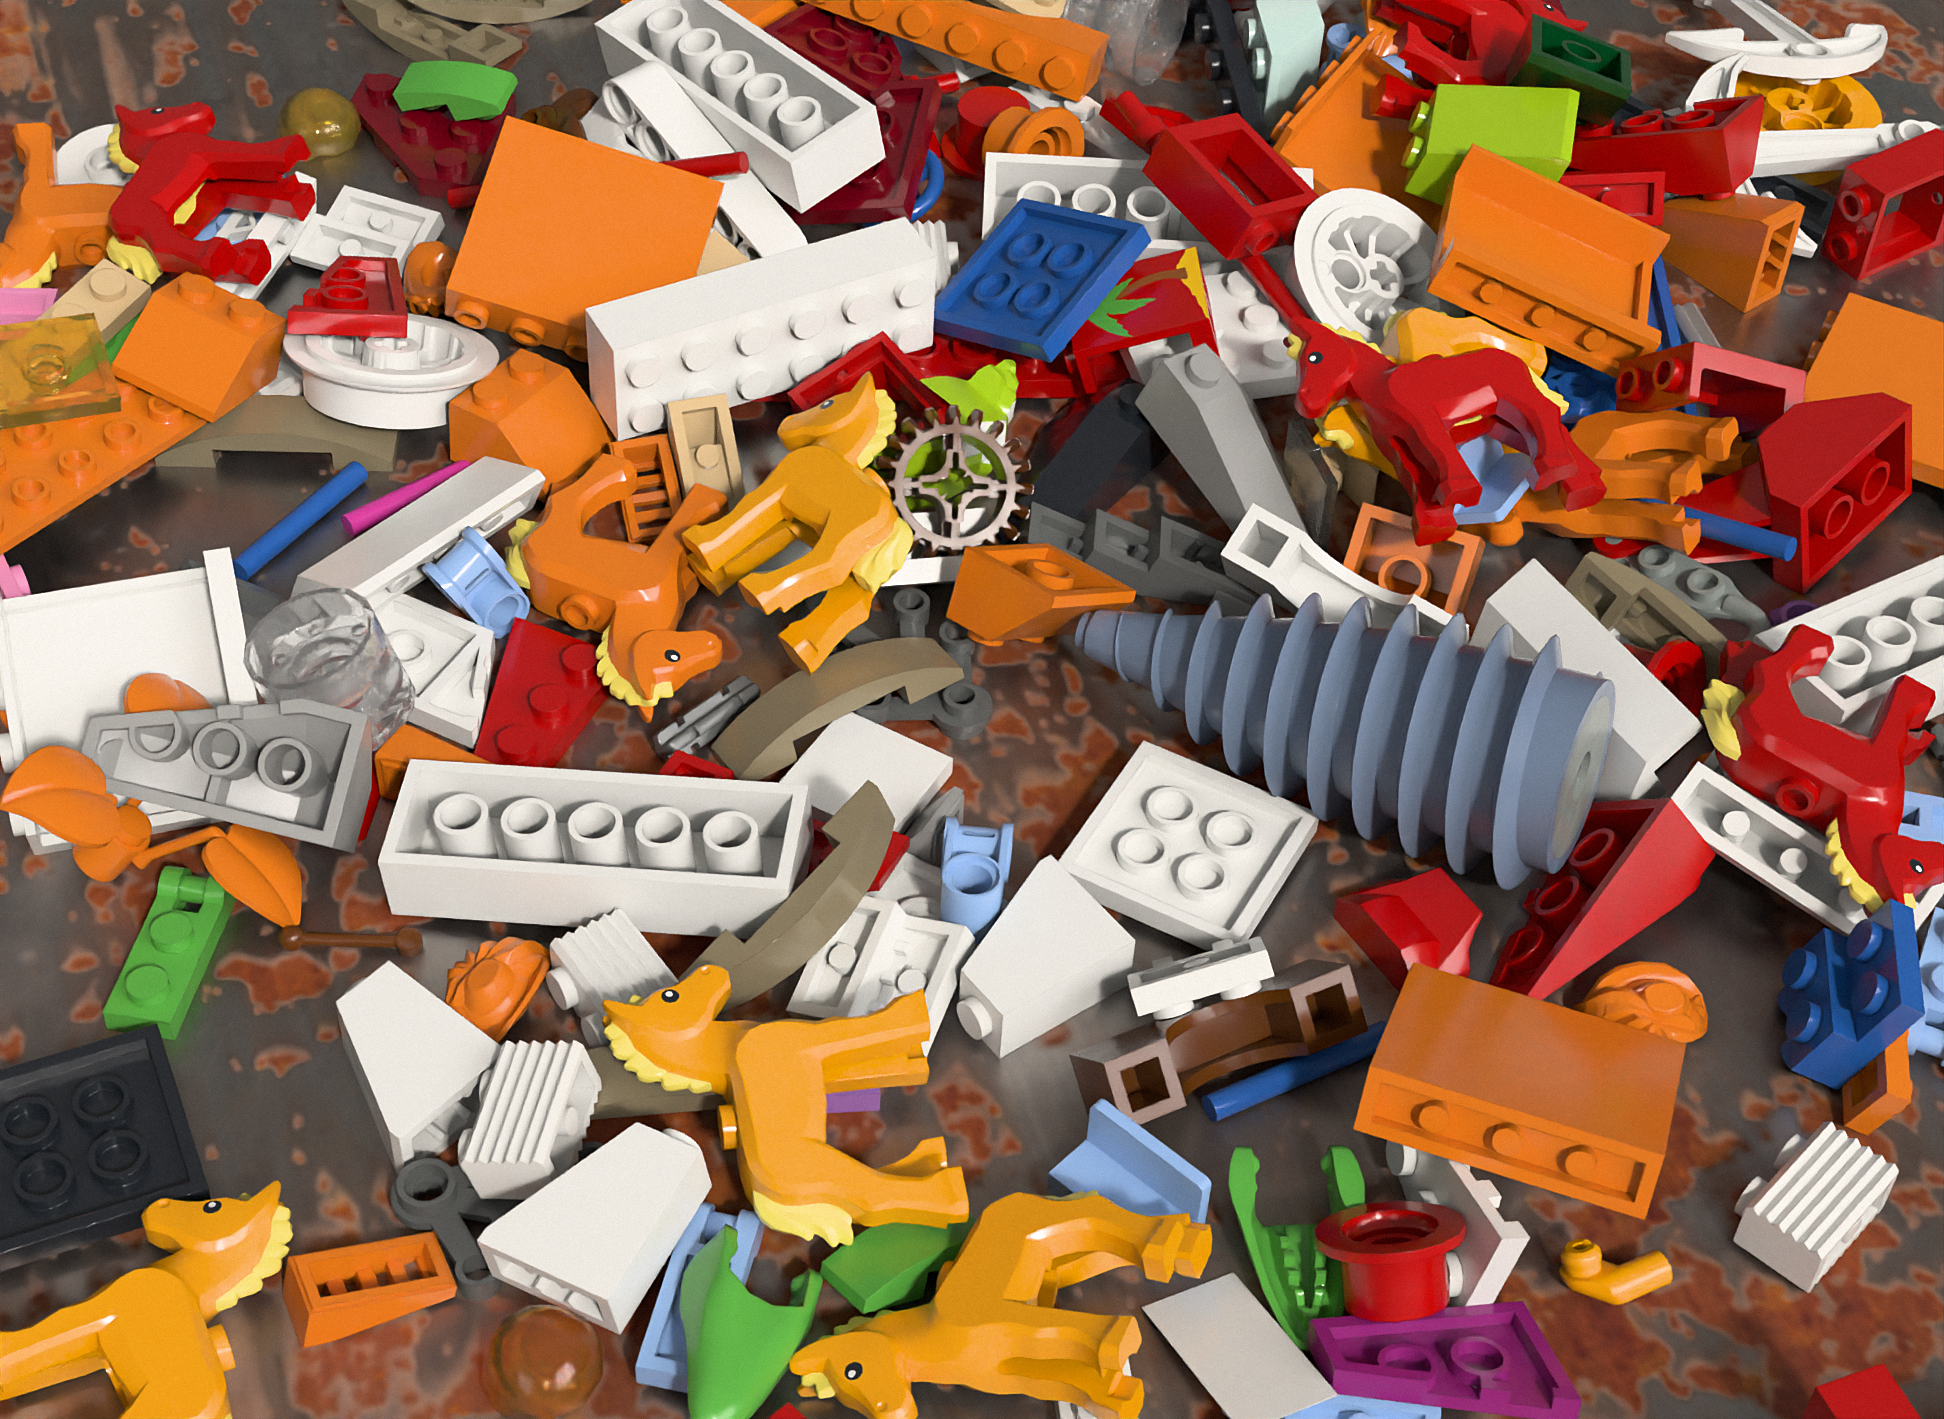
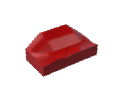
[1333,867,1483,993]

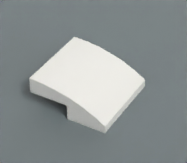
[289,185,445,281]
[786,896,976,1057]

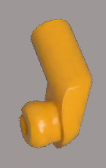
[1559,1239,1673,1305]

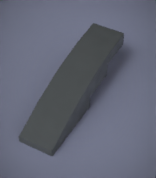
[1018,501,1261,606]

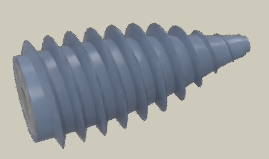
[1075,592,1615,890]

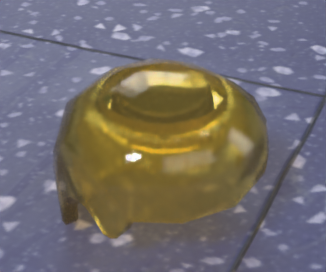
[277,87,361,160]

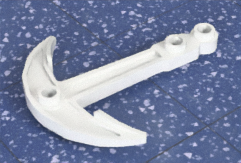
[1665,0,1888,85]
[1681,52,1944,258]

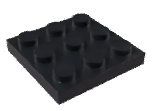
[0,1024,211,1272]

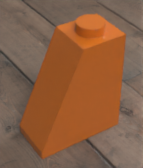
[1655,193,1805,313]

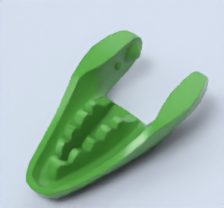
[1228,1145,1365,1352]
[680,1224,823,1419]

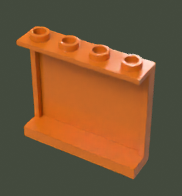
[1269,24,1443,235]
[445,116,724,363]
[1426,143,1670,379]
[1803,292,1944,489]
[1353,962,1686,1220]

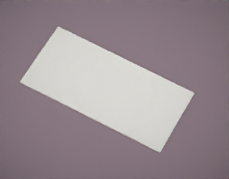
[1141,1272,1338,1419]

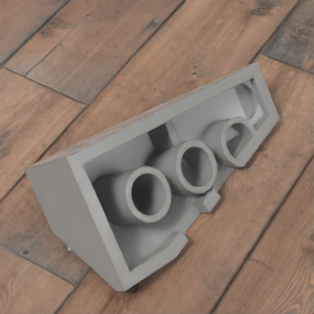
[1135,343,1310,537]
[80,698,372,853]

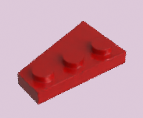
[287,255,408,342]
[474,616,611,768]

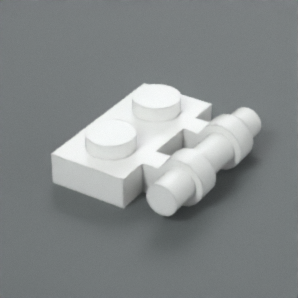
[1127,937,1274,1020]

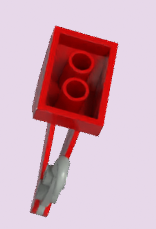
[1593,392,1912,642]

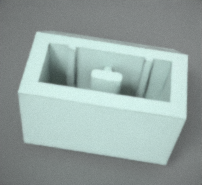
[1243,0,1325,143]

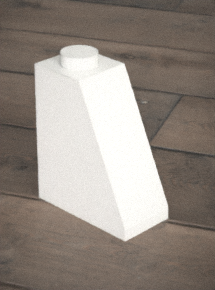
[957,855,1135,1059]
[336,961,502,1175]
[477,1122,712,1335]

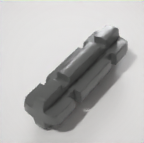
[653,675,761,762]

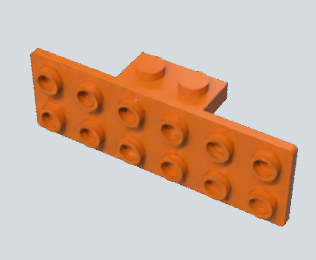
[0,364,207,555]

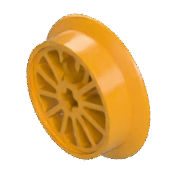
[1698,64,1882,186]

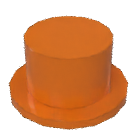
[982,106,1085,166]

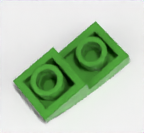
[393,60,518,121]
[820,1213,977,1314]

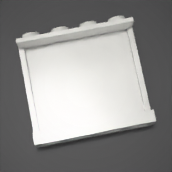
[0,547,258,855]

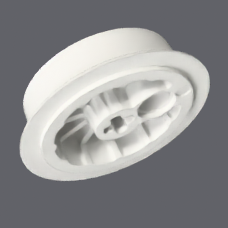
[1285,188,1465,347]
[283,313,499,429]

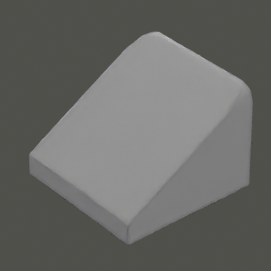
[904,786,965,868]

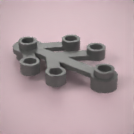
[799,589,993,740]
[390,1141,604,1315]

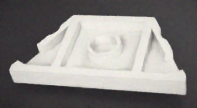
[267,594,496,749]

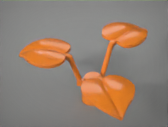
[0,673,302,928]

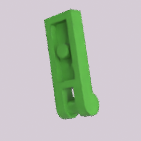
[103,865,236,1040]

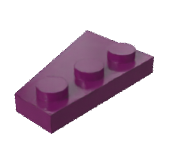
[1306,1301,1582,1419]

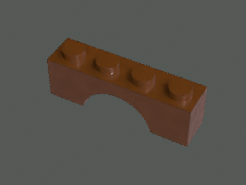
[1069,959,1369,1125]

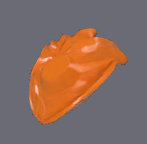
[404,241,458,319]
[444,937,552,1043]
[1571,961,1708,1043]

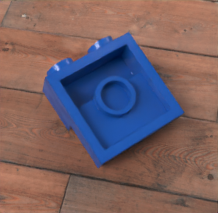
[1777,898,1925,1090]

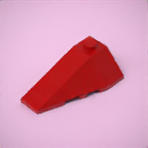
[1568,95,1764,201]
[1488,798,1716,1000]

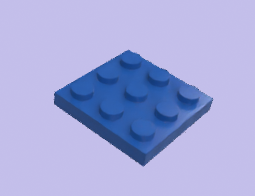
[933,198,1152,363]

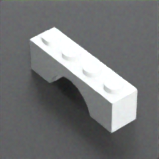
[1220,503,1469,645]

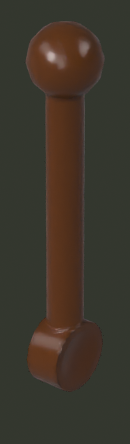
[278,924,423,958]

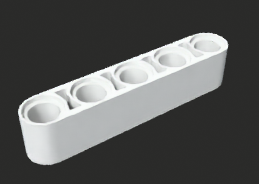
[602,60,808,261]

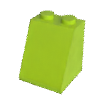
[1401,84,1580,206]

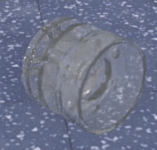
[1062,0,1188,87]
[243,588,415,752]

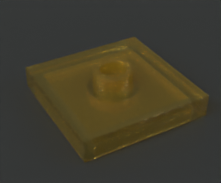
[0,312,121,429]

